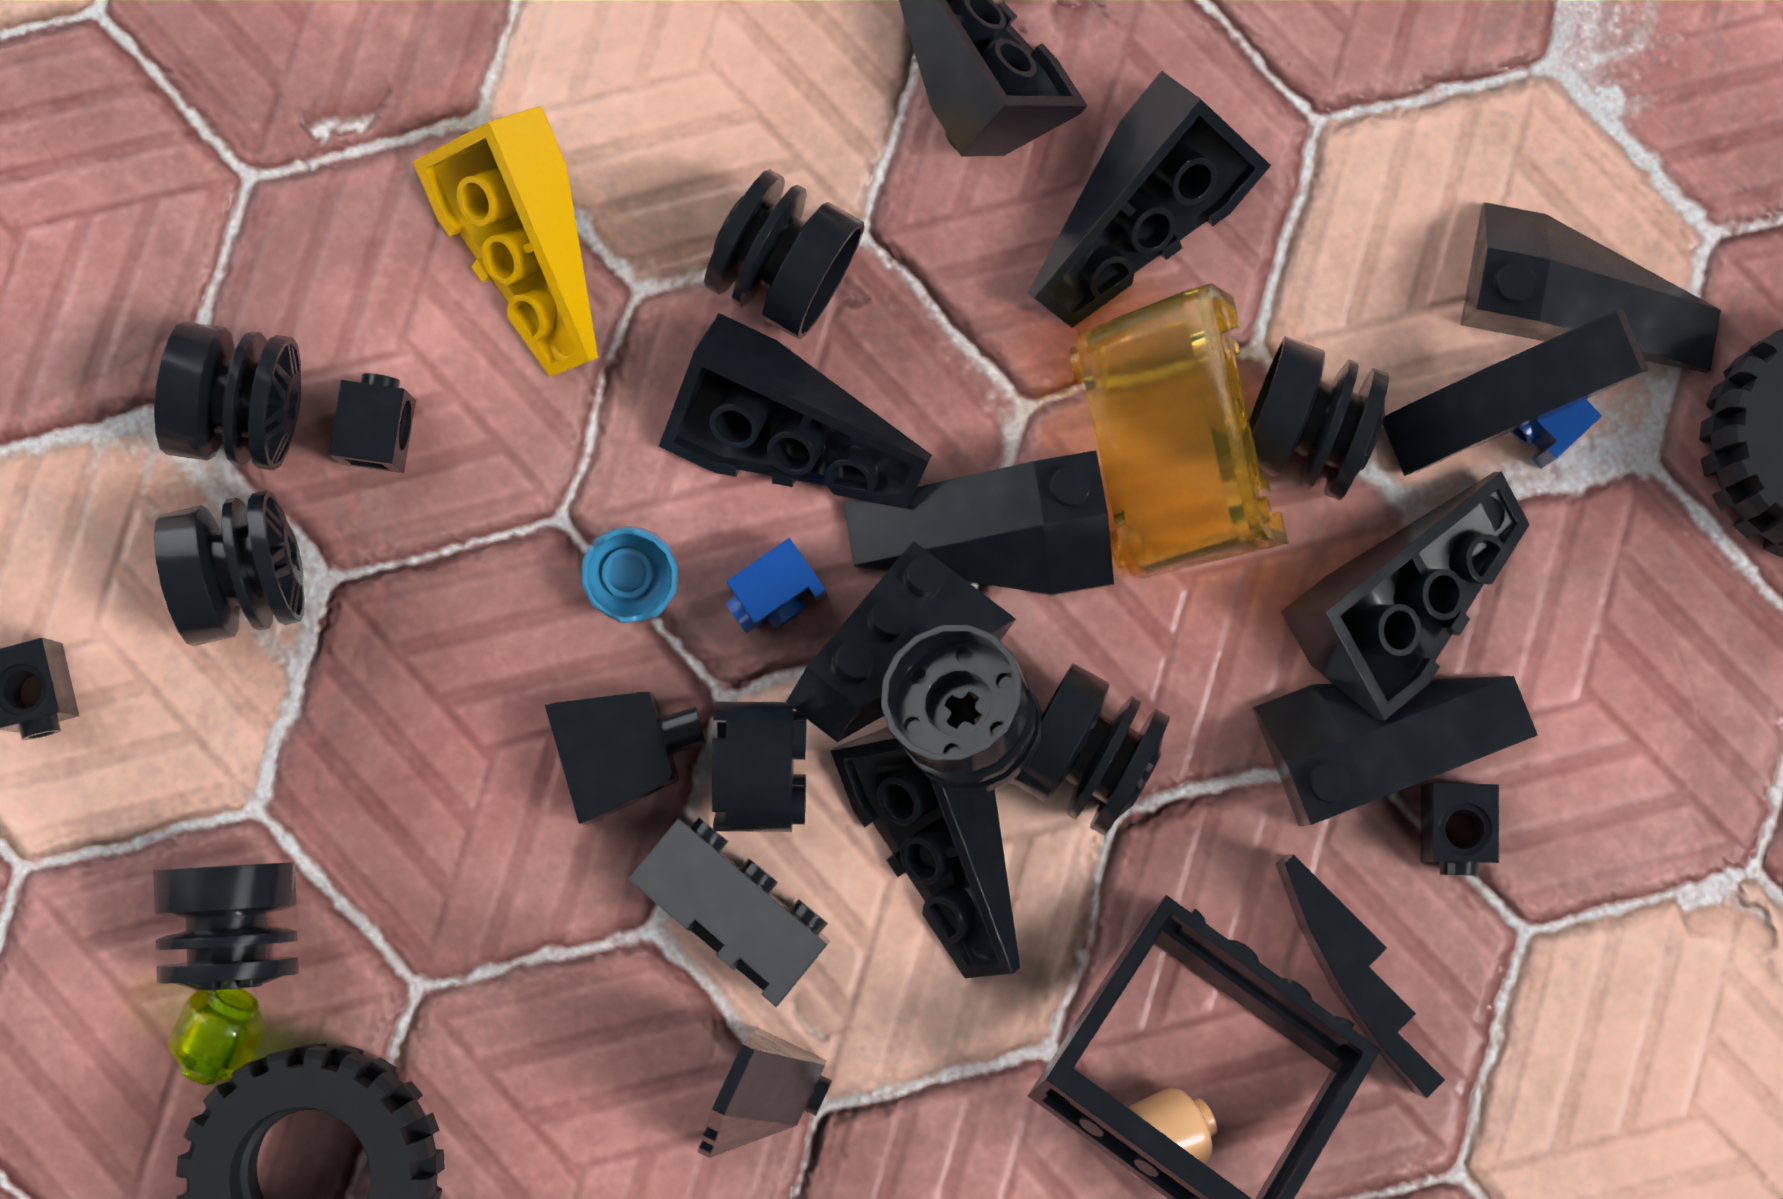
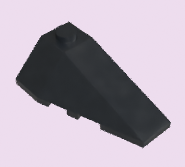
[1028,71,1271,328]

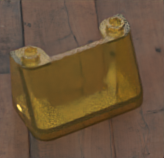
[1069,283,1289,579]

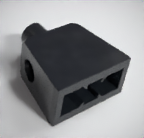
[545,692,707,825]

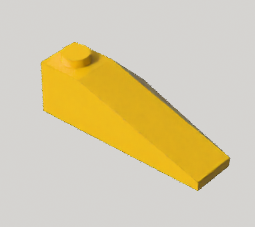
[412,105,598,377]

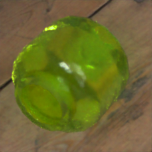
[168,988,266,1085]

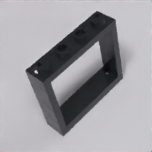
[1028,895,1381,1199]

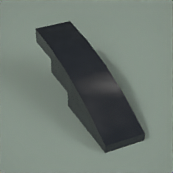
[1383,309,1649,476]
[1276,854,1445,1098]

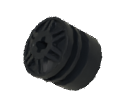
[704,169,864,340]
[154,322,301,471]
[1237,336,1390,500]
[154,490,305,646]
[881,625,1042,793]
[1010,663,1170,835]
[153,862,299,991]

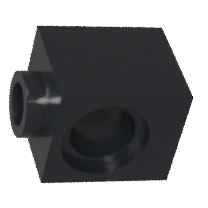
[329,373,416,473]
[0,638,79,740]
[1421,783,1499,876]

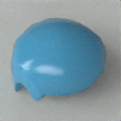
[581,526,679,623]

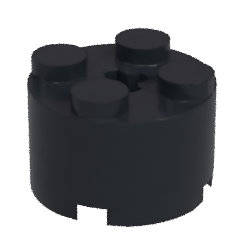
[712,701,807,832]

